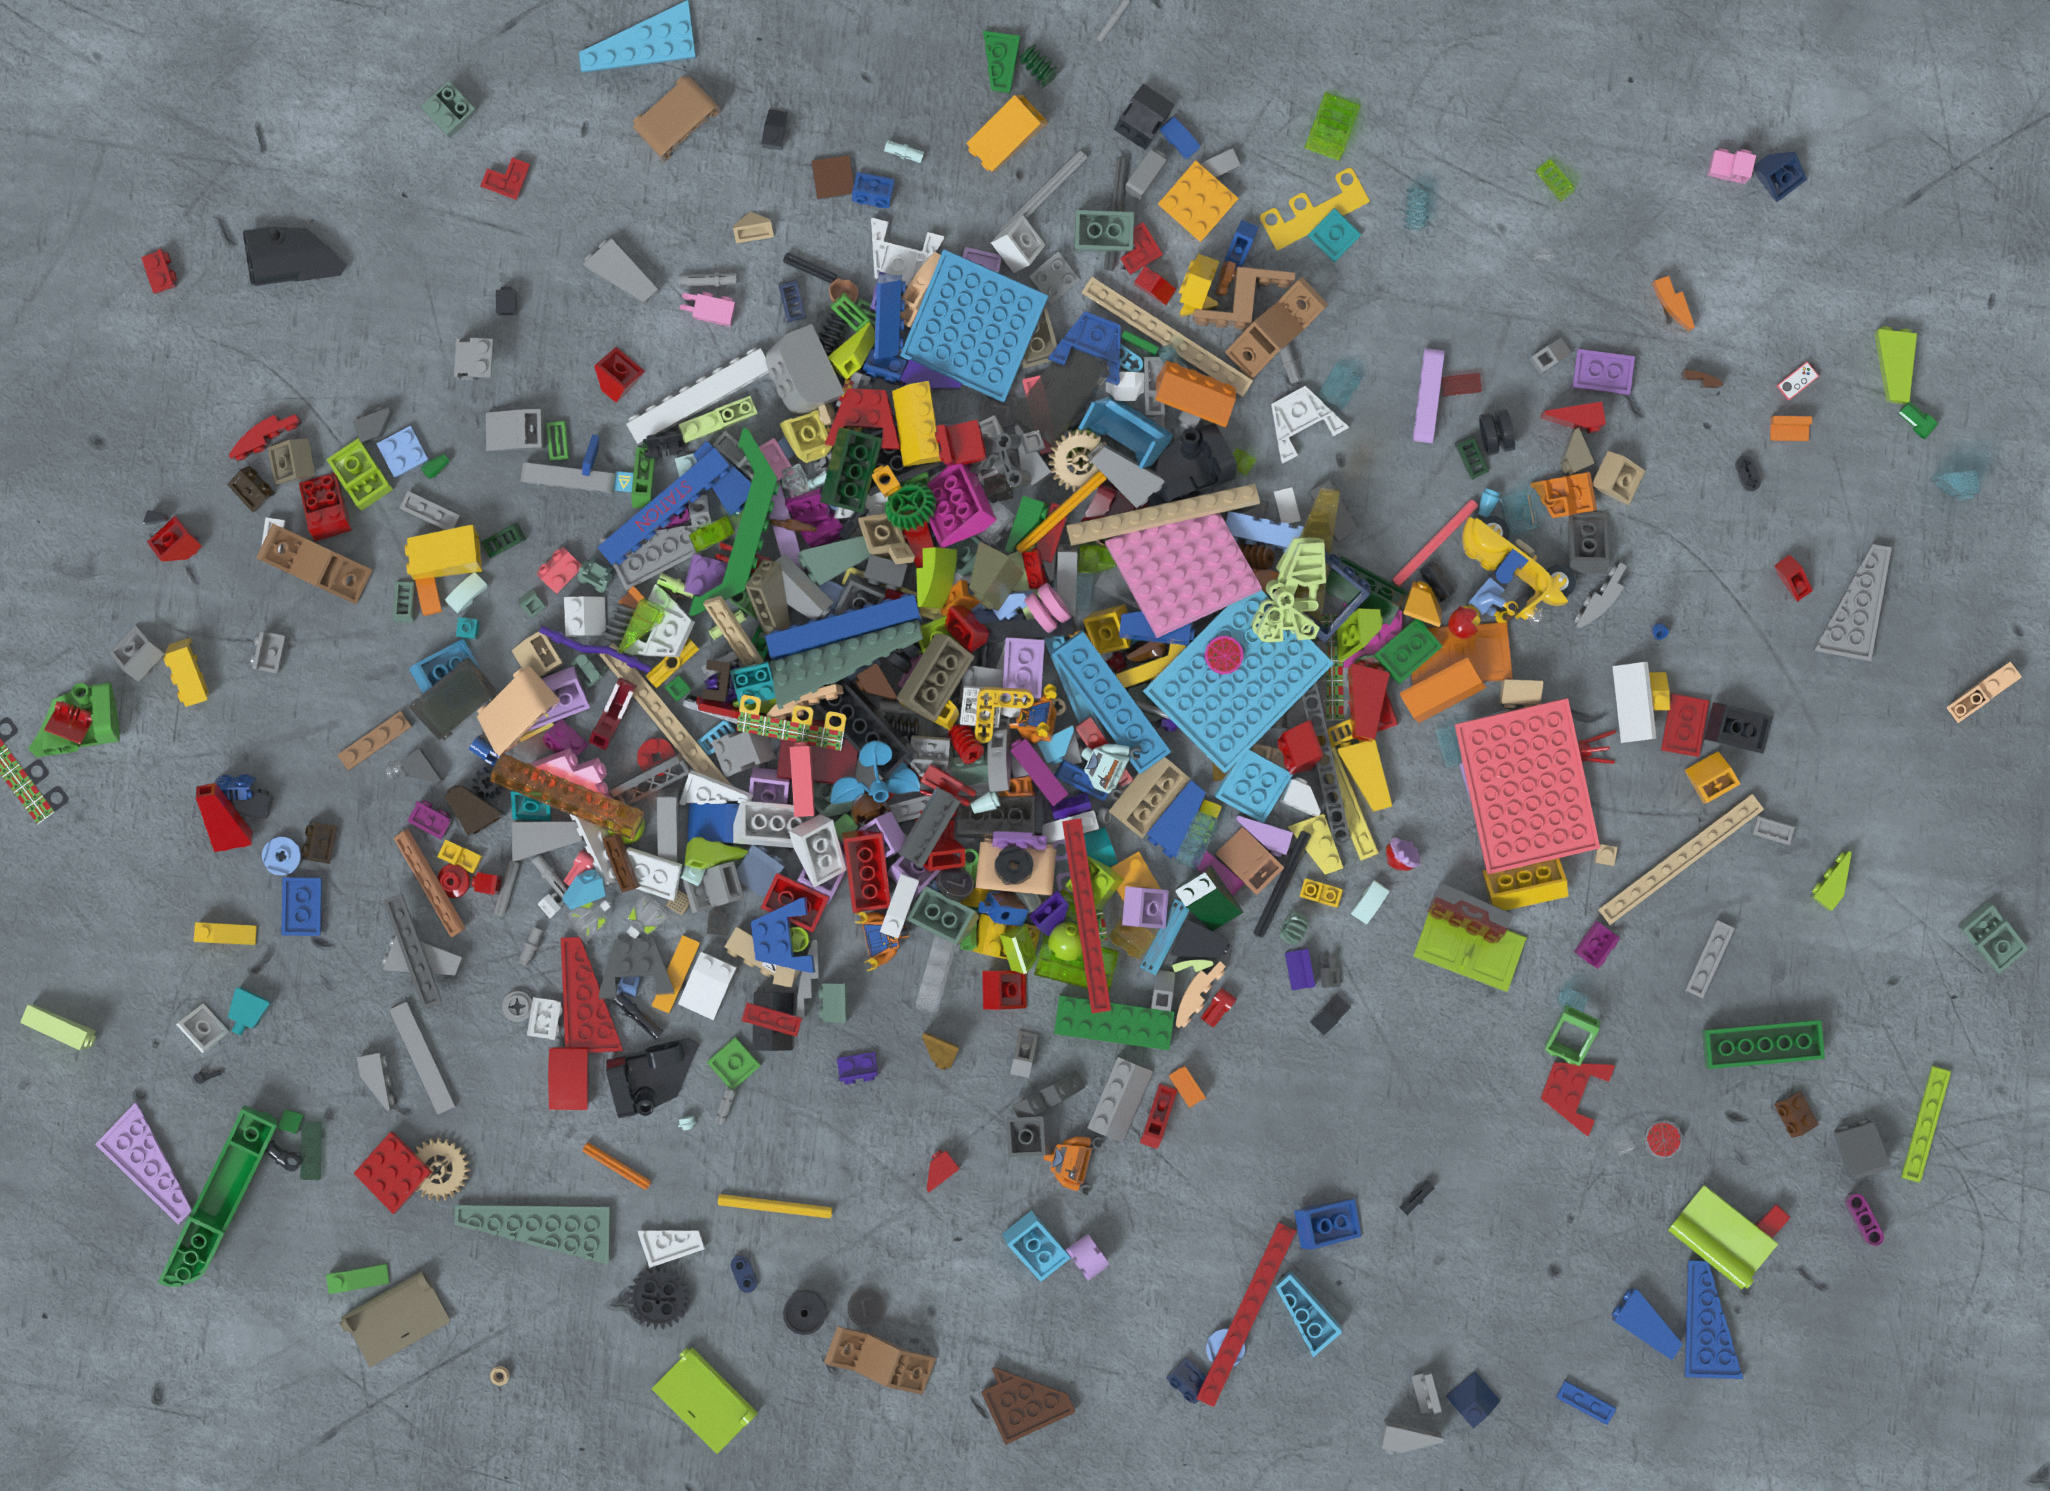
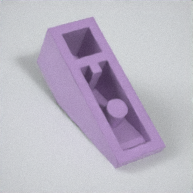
[1236,816,1293,857]

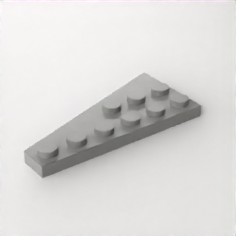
[600,520,729,591]
[1813,544,1892,662]

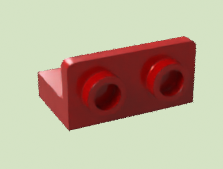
[141,248,177,294]

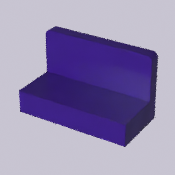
[1285,949,1315,990]

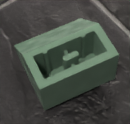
[421,81,475,138]
[949,742,989,785]

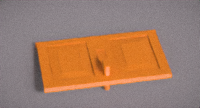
[1411,622,1513,686]

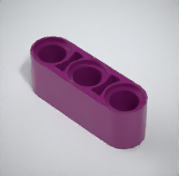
[1190,848,1245,897]
[1845,1193,1884,1246]

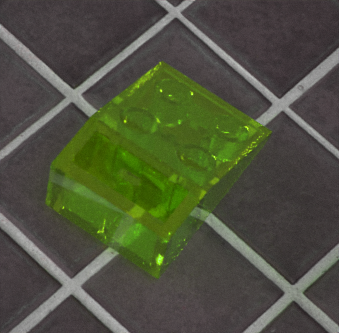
[1304,92,1361,161]

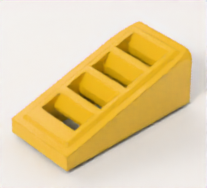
[1317,719,1354,748]

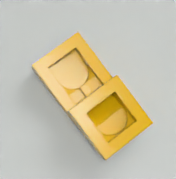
[437,839,483,874]

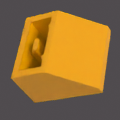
[1684,751,1740,804]

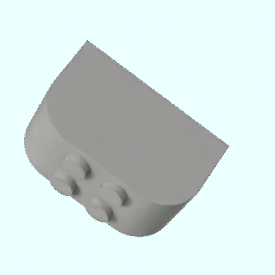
[766,324,845,415]

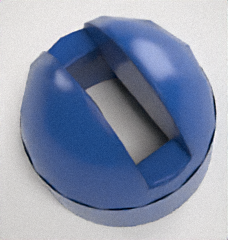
[1652,623,1669,640]

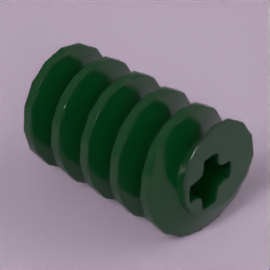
[1018,44,1058,87]

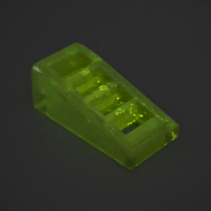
[1535,159,1575,202]

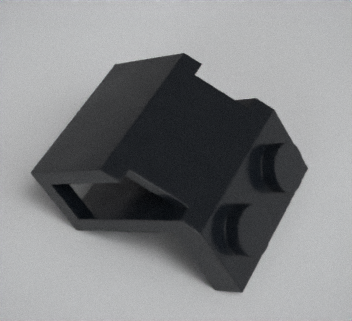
[1114,84,1175,150]

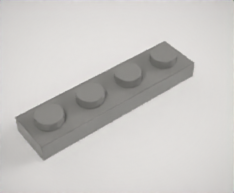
[1684,920,1735,998]

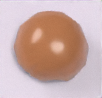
[829,278,859,308]

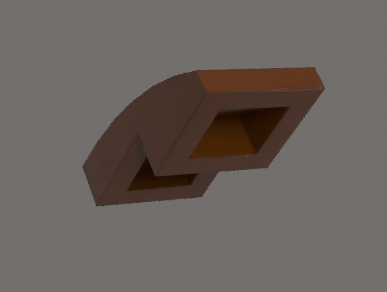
[1681,370,1723,388]

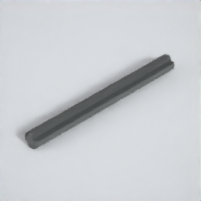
[1104,157,1127,271]

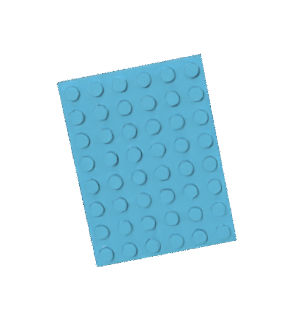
[1143,590,1334,773]

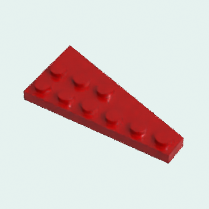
[561,937,624,1053]

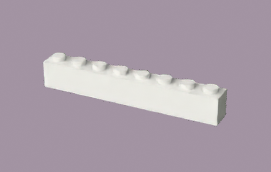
[627,348,769,446]

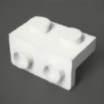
[527,997,562,1040]

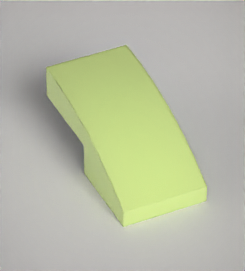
[1172,959,1214,972]

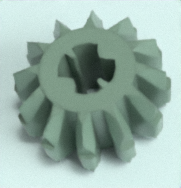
[1280,911,1309,945]

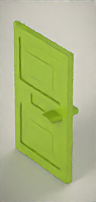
[1413,905,1527,992]

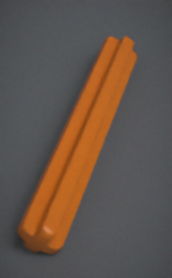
[582,1142,651,1190]

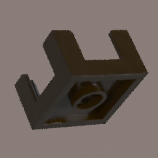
[702,660,732,702]

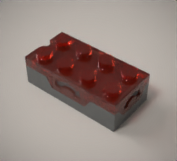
[1427,883,1513,943]

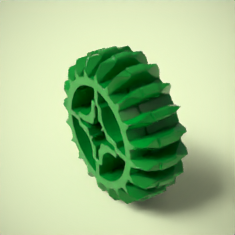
[885,481,937,531]

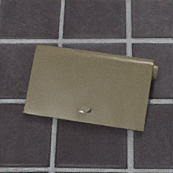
[340,1271,451,1368]

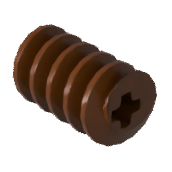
[1239,544,1274,570]

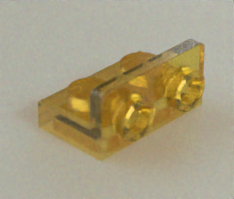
[1108,917,1156,959]

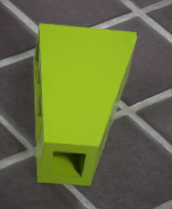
[1874,326,1917,404]

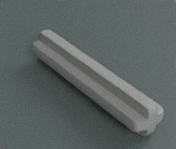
[494,860,519,917]

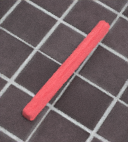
[1392,500,1478,586]

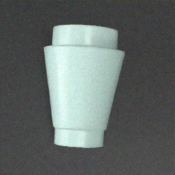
[970,791,1001,814]

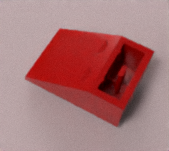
[299,472,352,541]

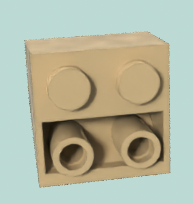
[511,632,564,678]

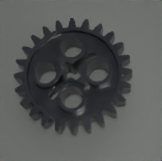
[627,1266,690,1330]

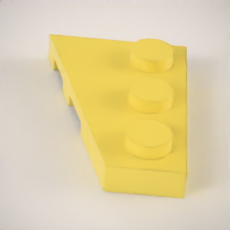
[1288,814,1343,875]

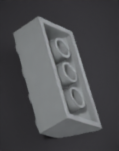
[1087,1056,1153,1142]

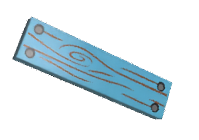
[1140,899,1189,976]

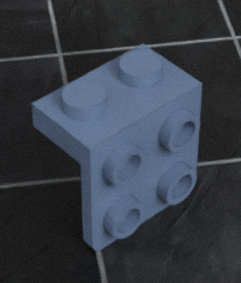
[736,845,785,897]

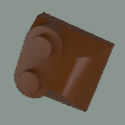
[1123,641,1167,662]

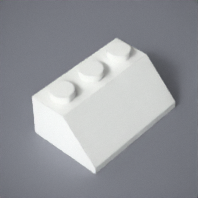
[1280,777,1321,817]

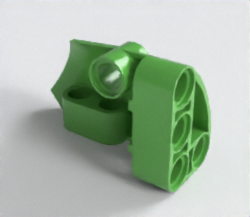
[28,682,120,757]

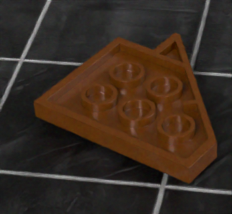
[981,1367,1076,1445]

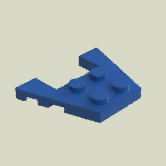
[1048,311,1121,386]
[751,897,815,973]

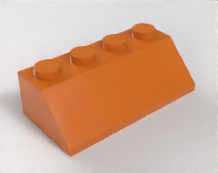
[1155,360,1236,427]

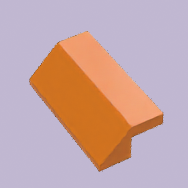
[1399,657,1487,723]

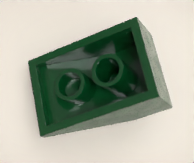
[1175,865,1244,931]

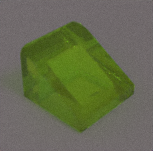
[1233,448,1256,476]

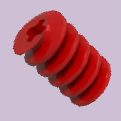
[948,725,984,764]

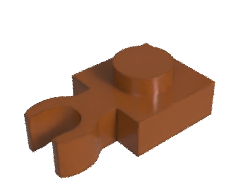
[1216,261,1236,296]

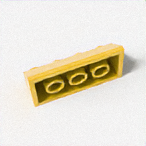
[892,381,941,467]
[1482,858,1569,911]

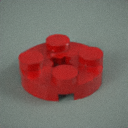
[637,738,675,777]

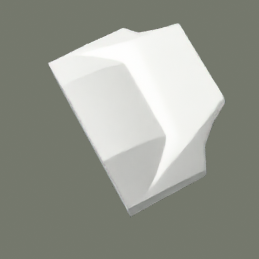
[1106,372,1144,401]

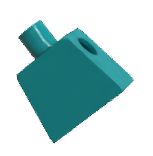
[228,987,273,1036]

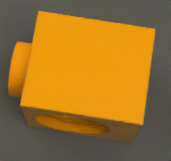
[871,465,901,498]

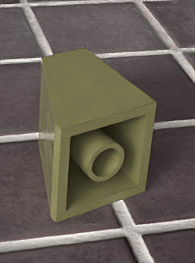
[969,542,1024,611]

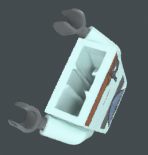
[1081,744,1142,799]

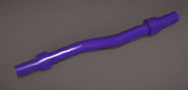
[539,625,651,673]

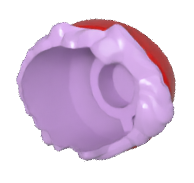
[1386,837,1421,871]

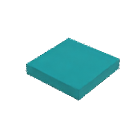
[1307,208,1362,263]

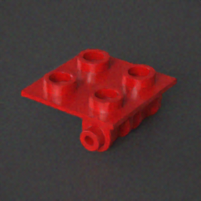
[44,701,93,744]

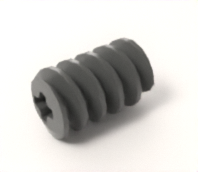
[602,604,639,646]

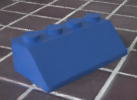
[874,274,906,359]

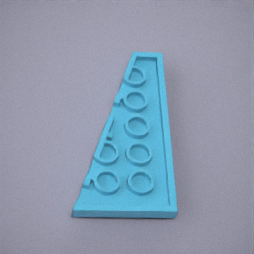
[579,0,696,73]

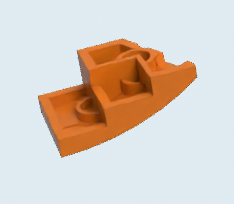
[1530,472,1597,518]

